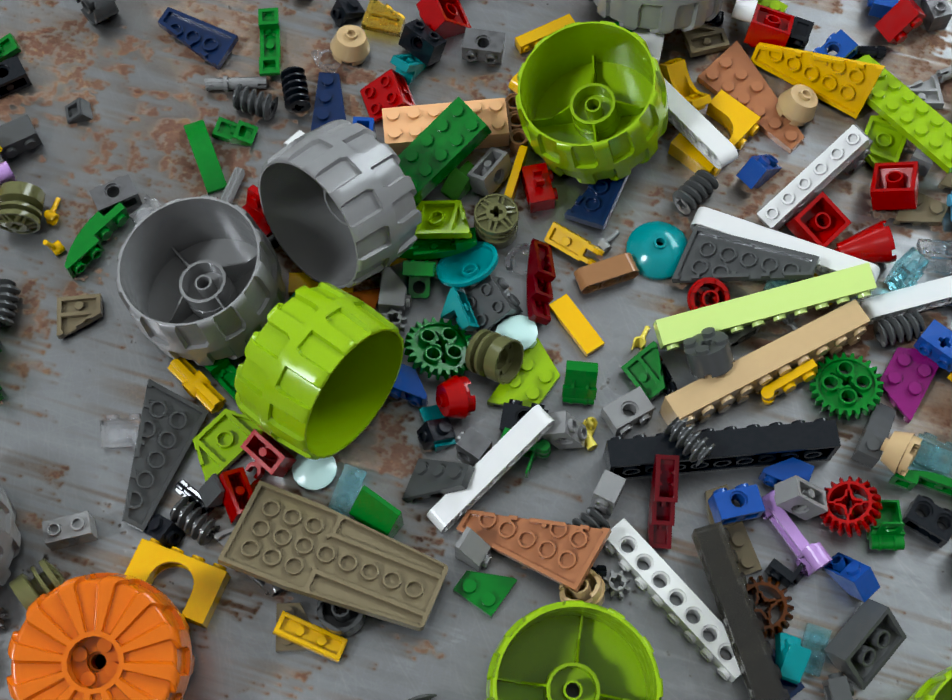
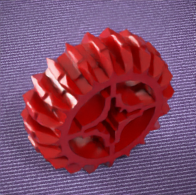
[819,476,883,538]

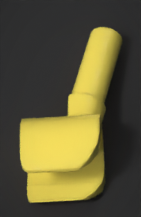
[631,326,650,351]

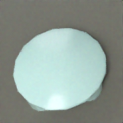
[495,315,538,350]
[292,454,338,492]

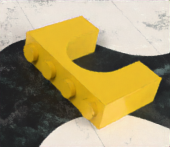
[668,89,761,177]
[124,538,231,629]

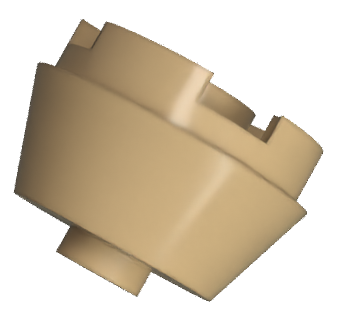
[330,25,370,66]
[776,84,818,126]
[880,431,923,477]
[559,569,605,606]

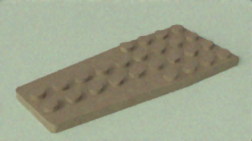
[218,480,448,631]

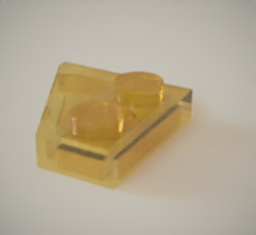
[361,0,405,37]

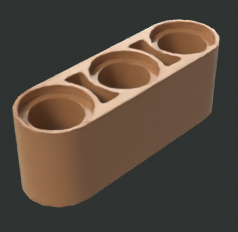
[505,93,528,155]
[574,253,639,294]

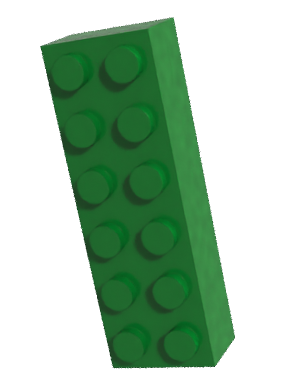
[398,96,492,206]

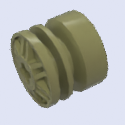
[0,181,46,234]
[474,193,519,250]
[465,329,524,385]
[9,558,66,610]

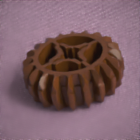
[729,575,794,640]

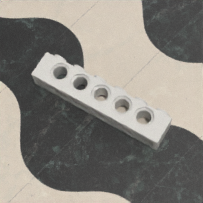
[757,124,869,231]

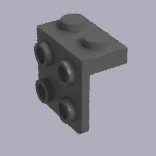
[466,275,523,332]

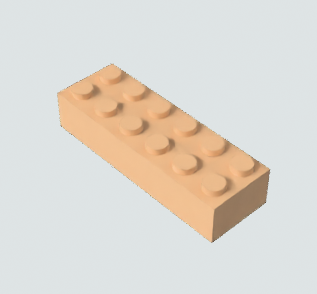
[382,98,510,155]

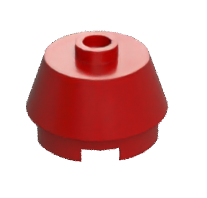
[687,277,730,311]
[436,375,476,419]

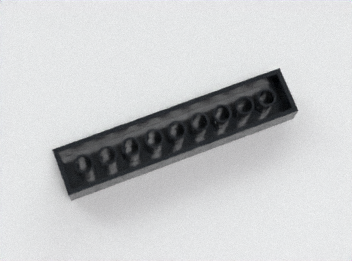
[603,418,841,479]

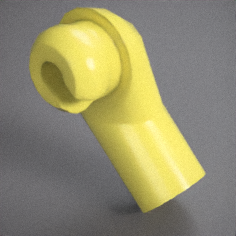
[582,417,598,451]

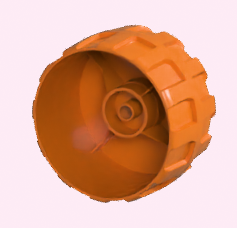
[6,573,195,700]

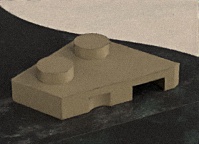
[57,293,103,339]

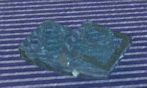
[328,463,367,516]
[801,622,832,677]

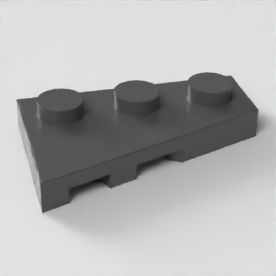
[402,458,475,503]

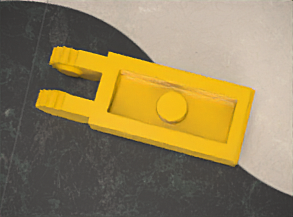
[544,222,605,265]

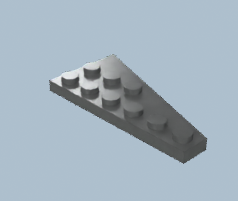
[672,226,820,283]
[122,379,209,532]

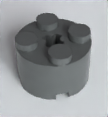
[76,0,119,24]
[683,327,734,379]
[317,600,366,638]

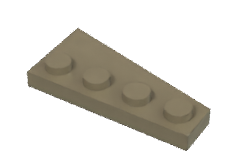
[704,484,762,586]

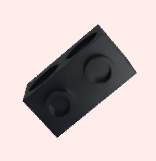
[902,495,952,548]

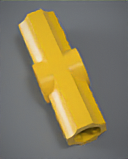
[168,357,227,414]

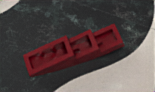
[527,238,556,325]
[647,454,679,549]

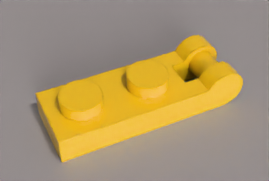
[761,358,818,405]

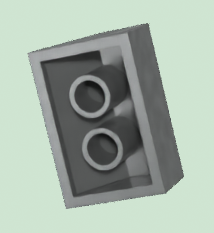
[824,599,907,690]

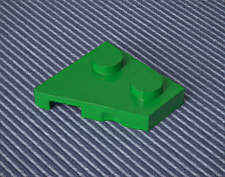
[621,341,667,402]
[453,571,517,618]

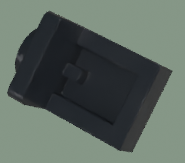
[330,0,365,27]
[788,16,815,48]
[417,417,457,450]
[143,513,185,549]
[765,558,805,588]

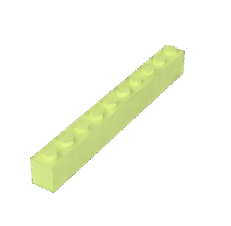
[653,262,877,351]

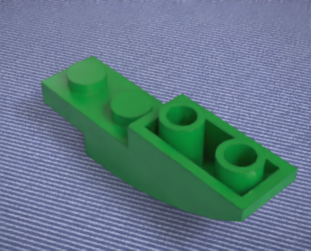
[64,202,130,278]

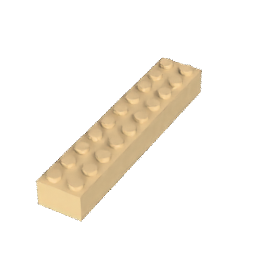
[659,299,871,426]

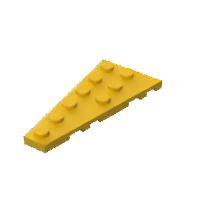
[751,42,885,119]

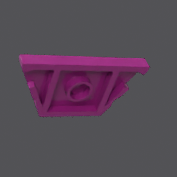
[880,347,939,423]

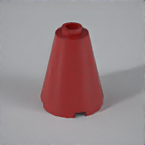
[833,220,897,263]

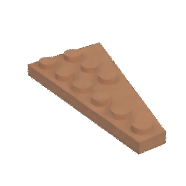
[697,41,805,154]
[456,509,612,593]

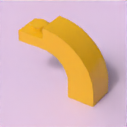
[659,58,712,110]

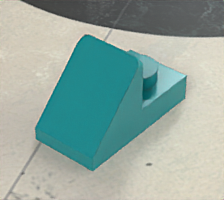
[390,53,427,85]
[441,286,479,331]
[775,632,811,684]

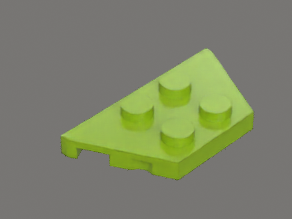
[864,115,907,169]
[414,200,472,239]
[487,338,560,407]
[192,408,263,481]

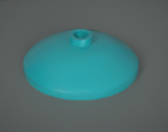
[626,221,688,280]
[436,241,499,288]

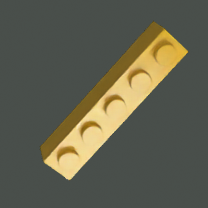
[515,13,575,54]

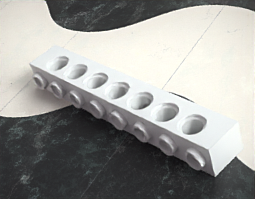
[603,518,756,683]

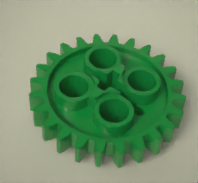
[404,317,472,381]
[809,352,884,421]

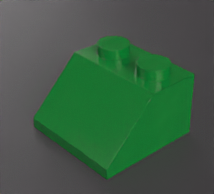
[349,485,404,538]

